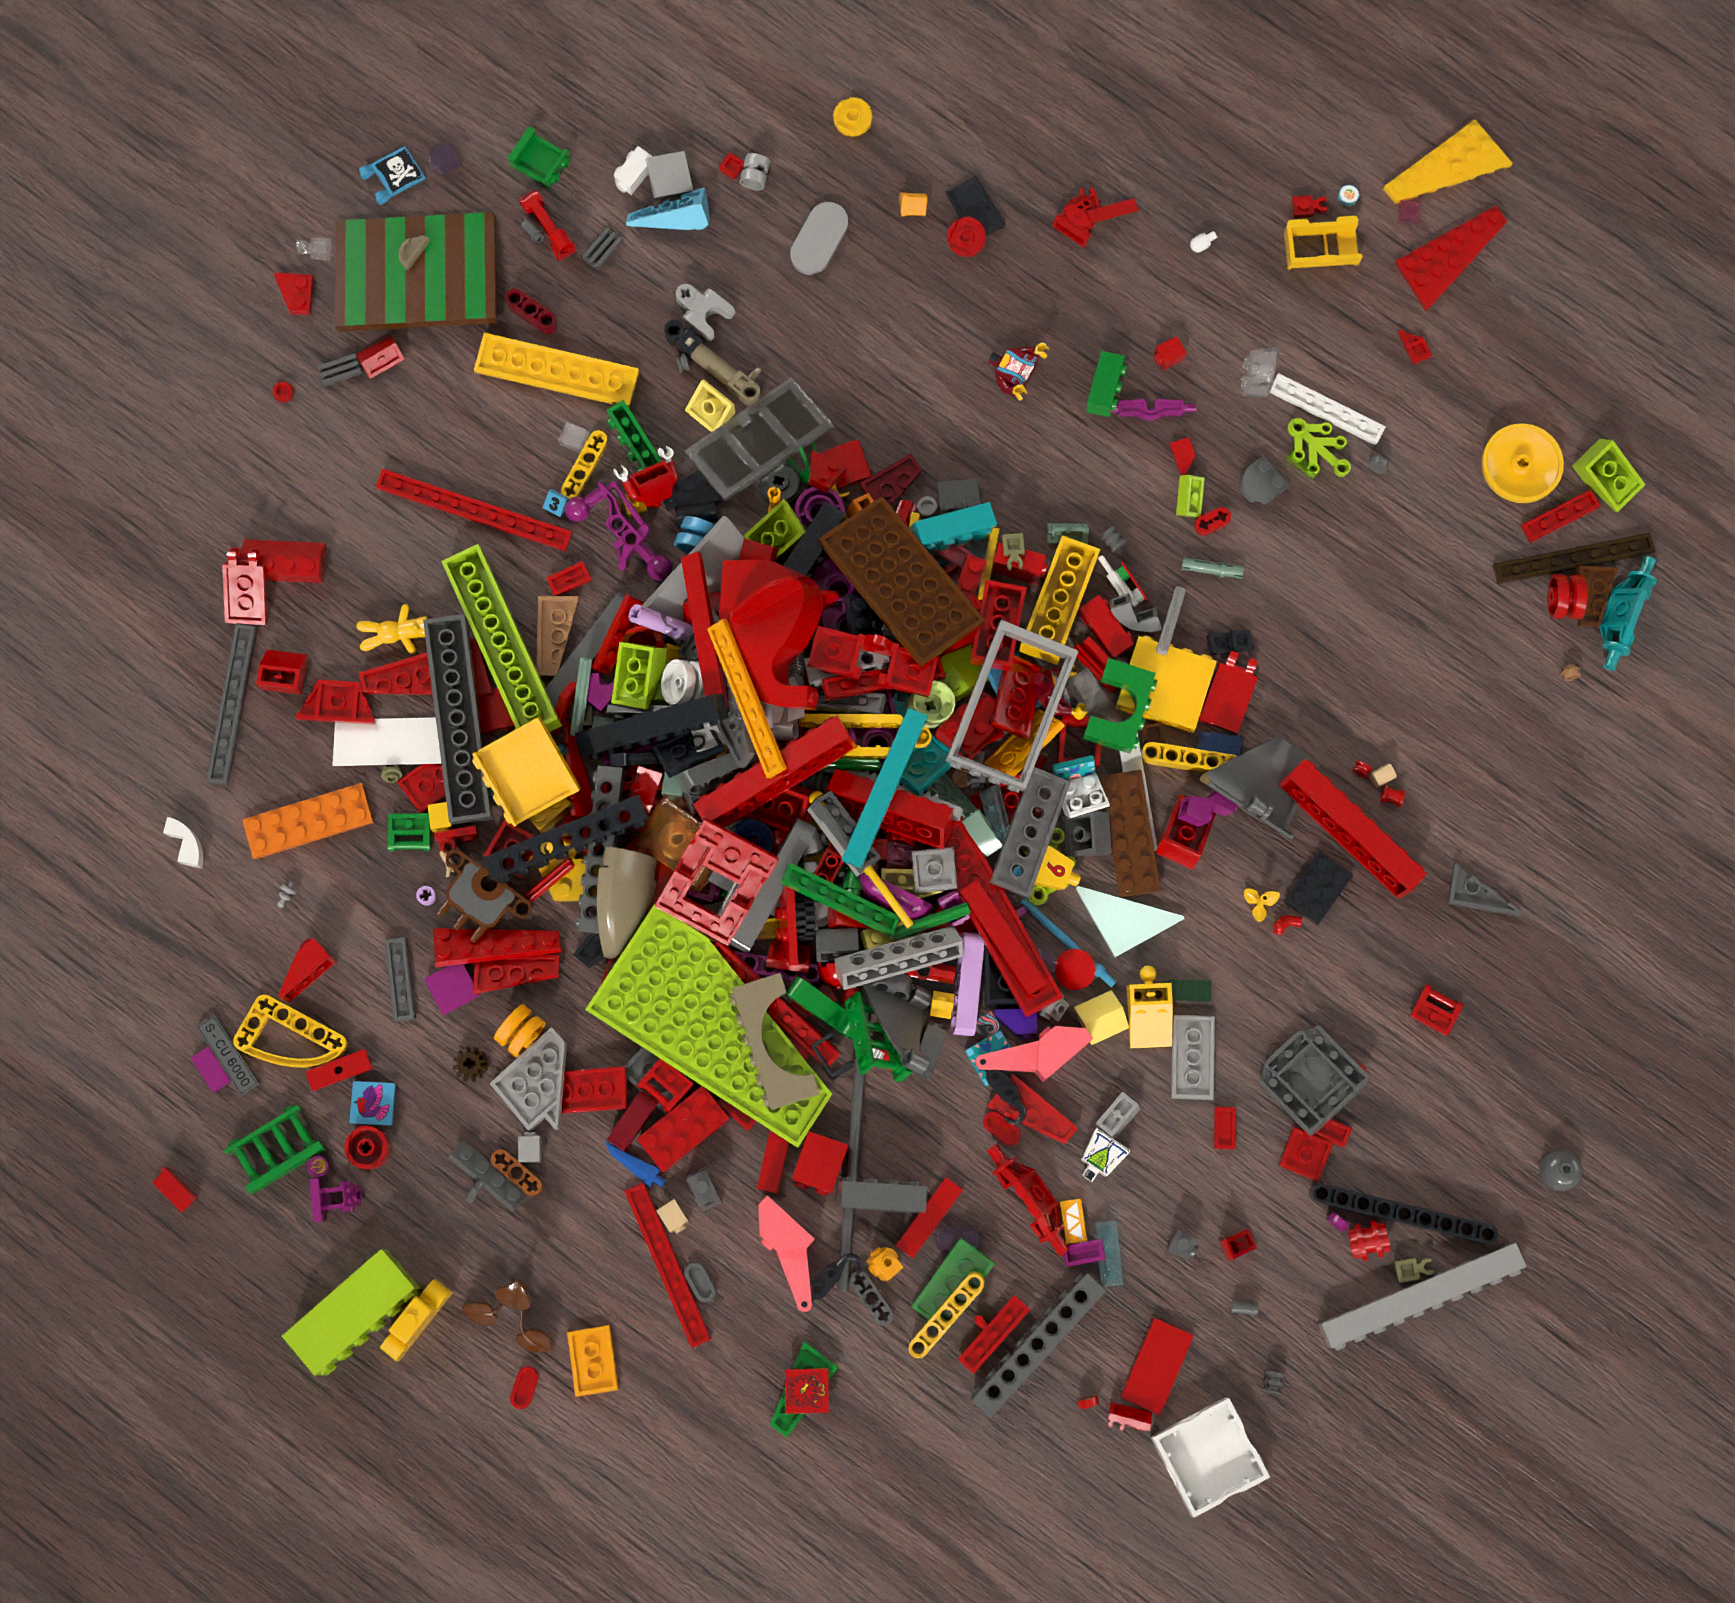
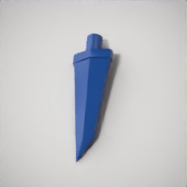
[605,1142,666,1187]

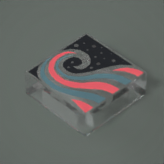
[976,1011,1002,1039]

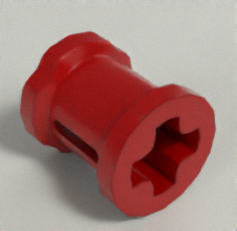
[1380,784,1405,808]

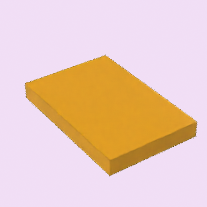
[567,1325,619,1397]

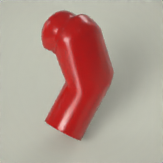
[1273,915,1302,935]

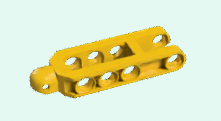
[798,714,932,759]

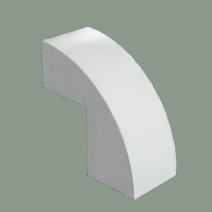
[163,817,204,868]

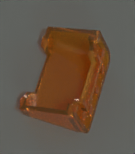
[633,798,711,894]

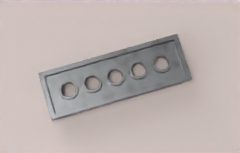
[990,767,1070,898]

